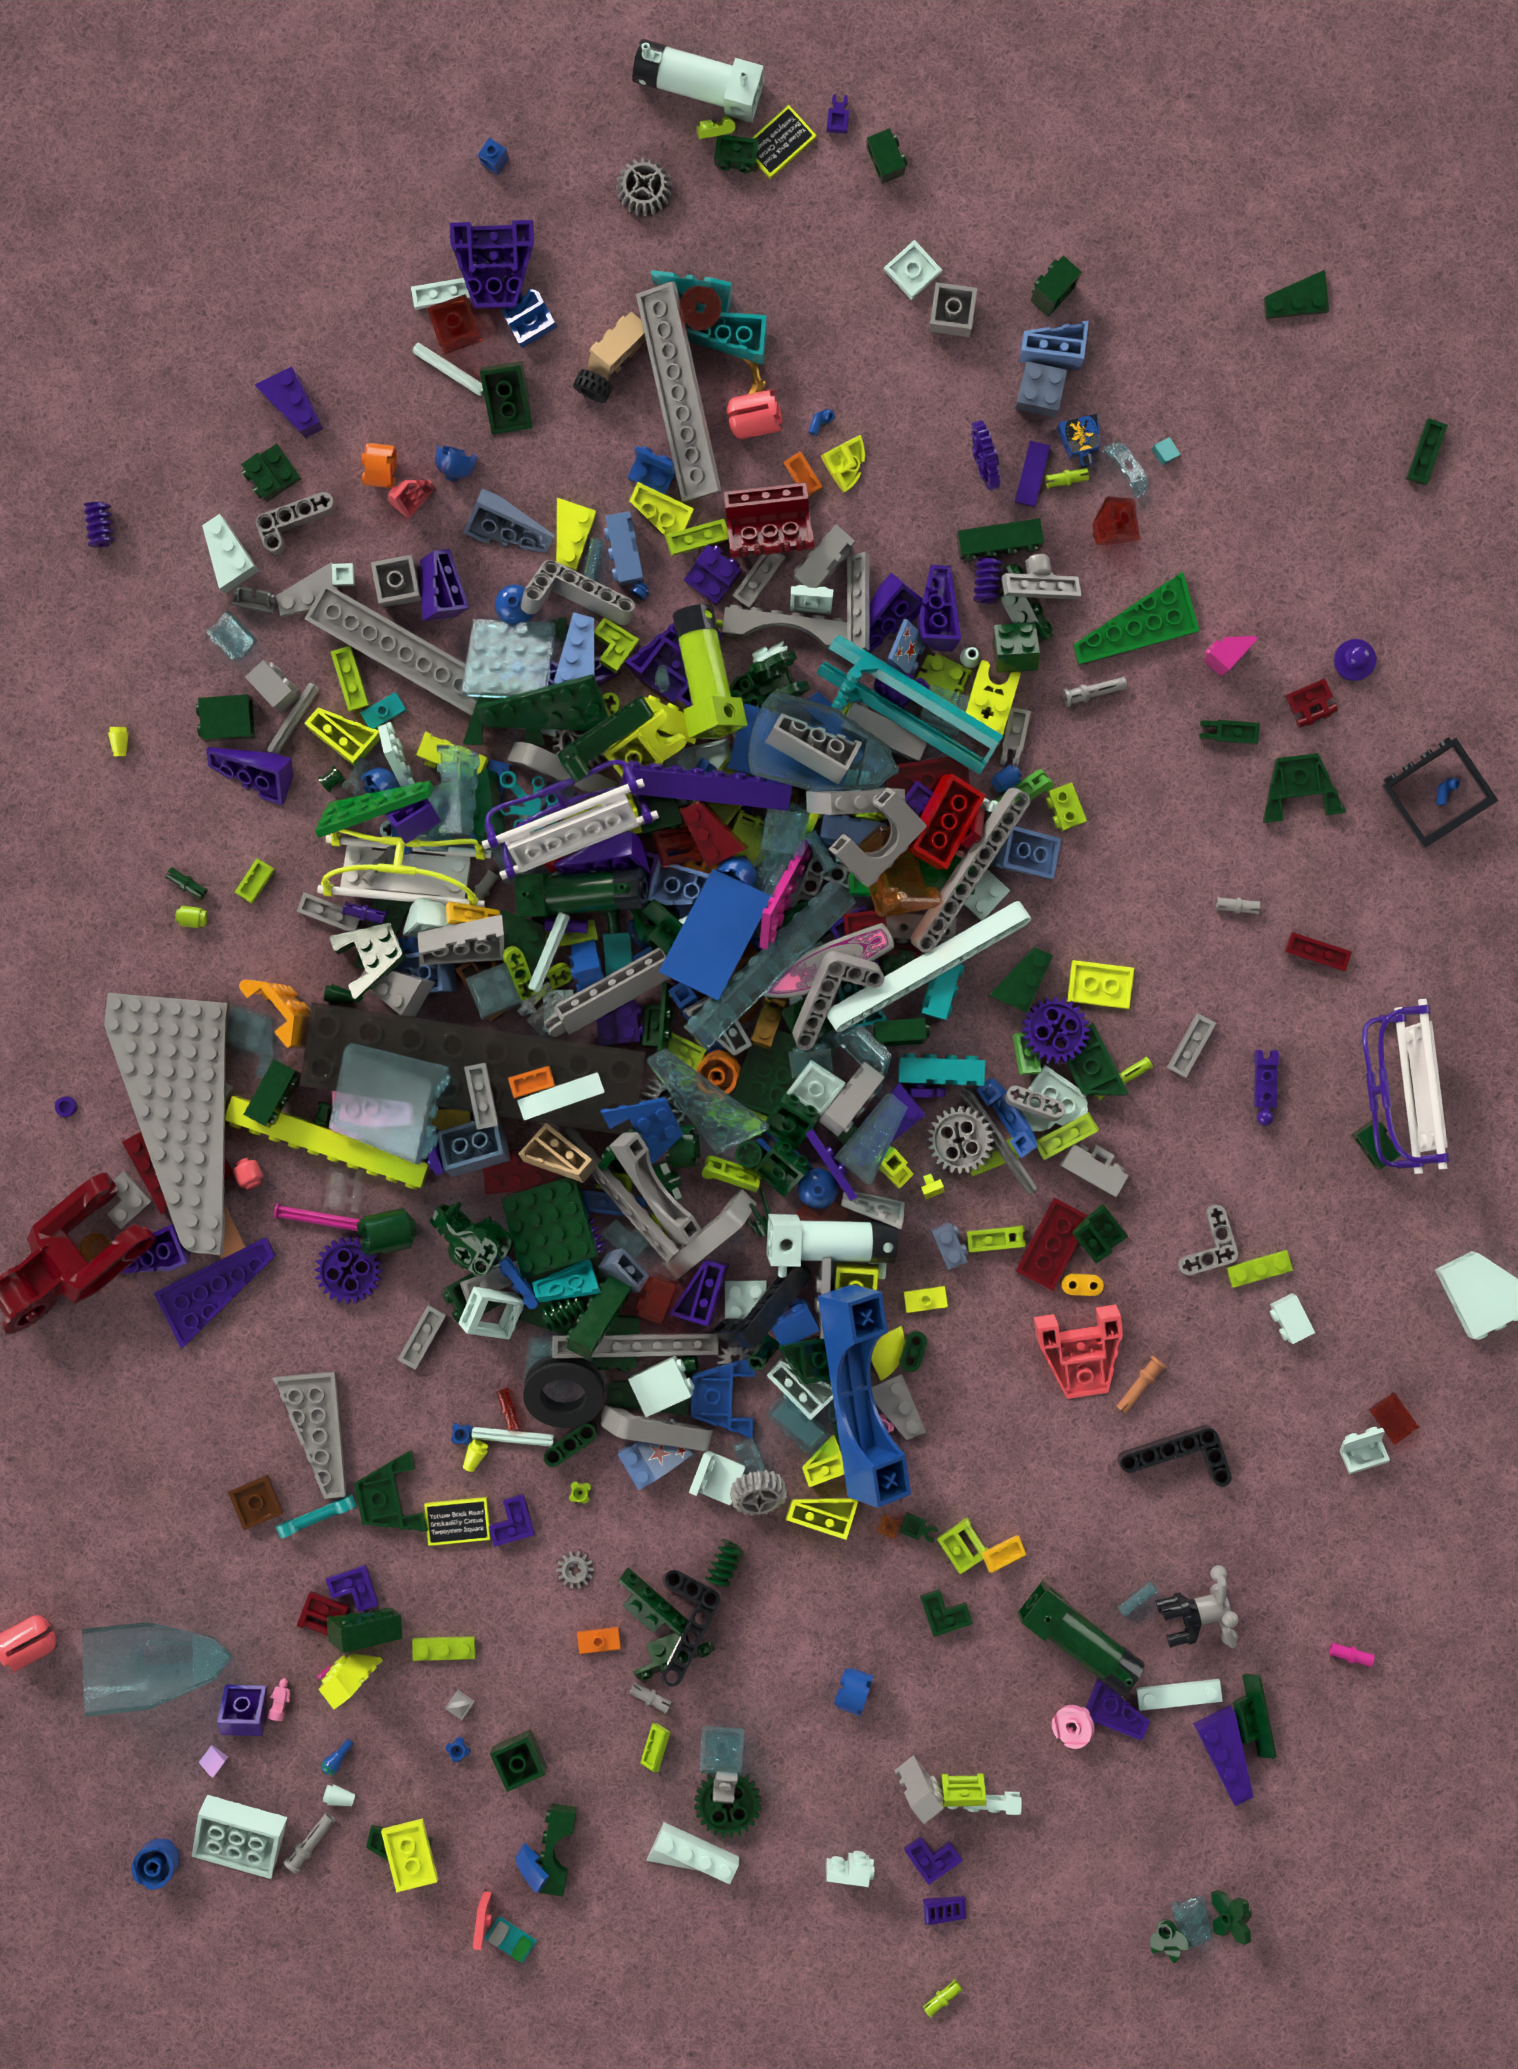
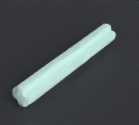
[413,343,483,396]
[528,913,570,992]
[471,1427,554,1447]

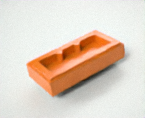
[783,451,823,496]
[508,1066,555,1098]
[577,1627,621,1654]

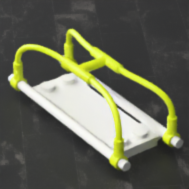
[317,828,492,907]

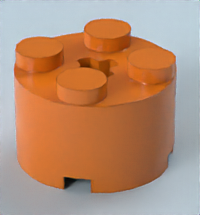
[361,443,397,488]
[696,1049,741,1097]

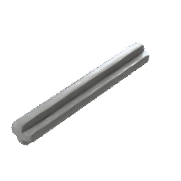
[267,683,319,754]

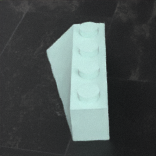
[646,1822,739,1884]

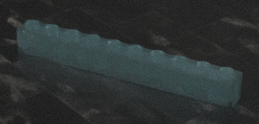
[684,880,856,1050]

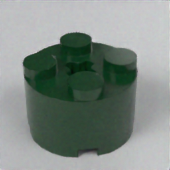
[665,1125,700,1169]

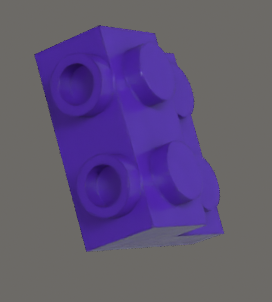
[683,545,742,606]
[596,1000,643,1046]

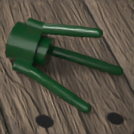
[729,1188,771,1237]

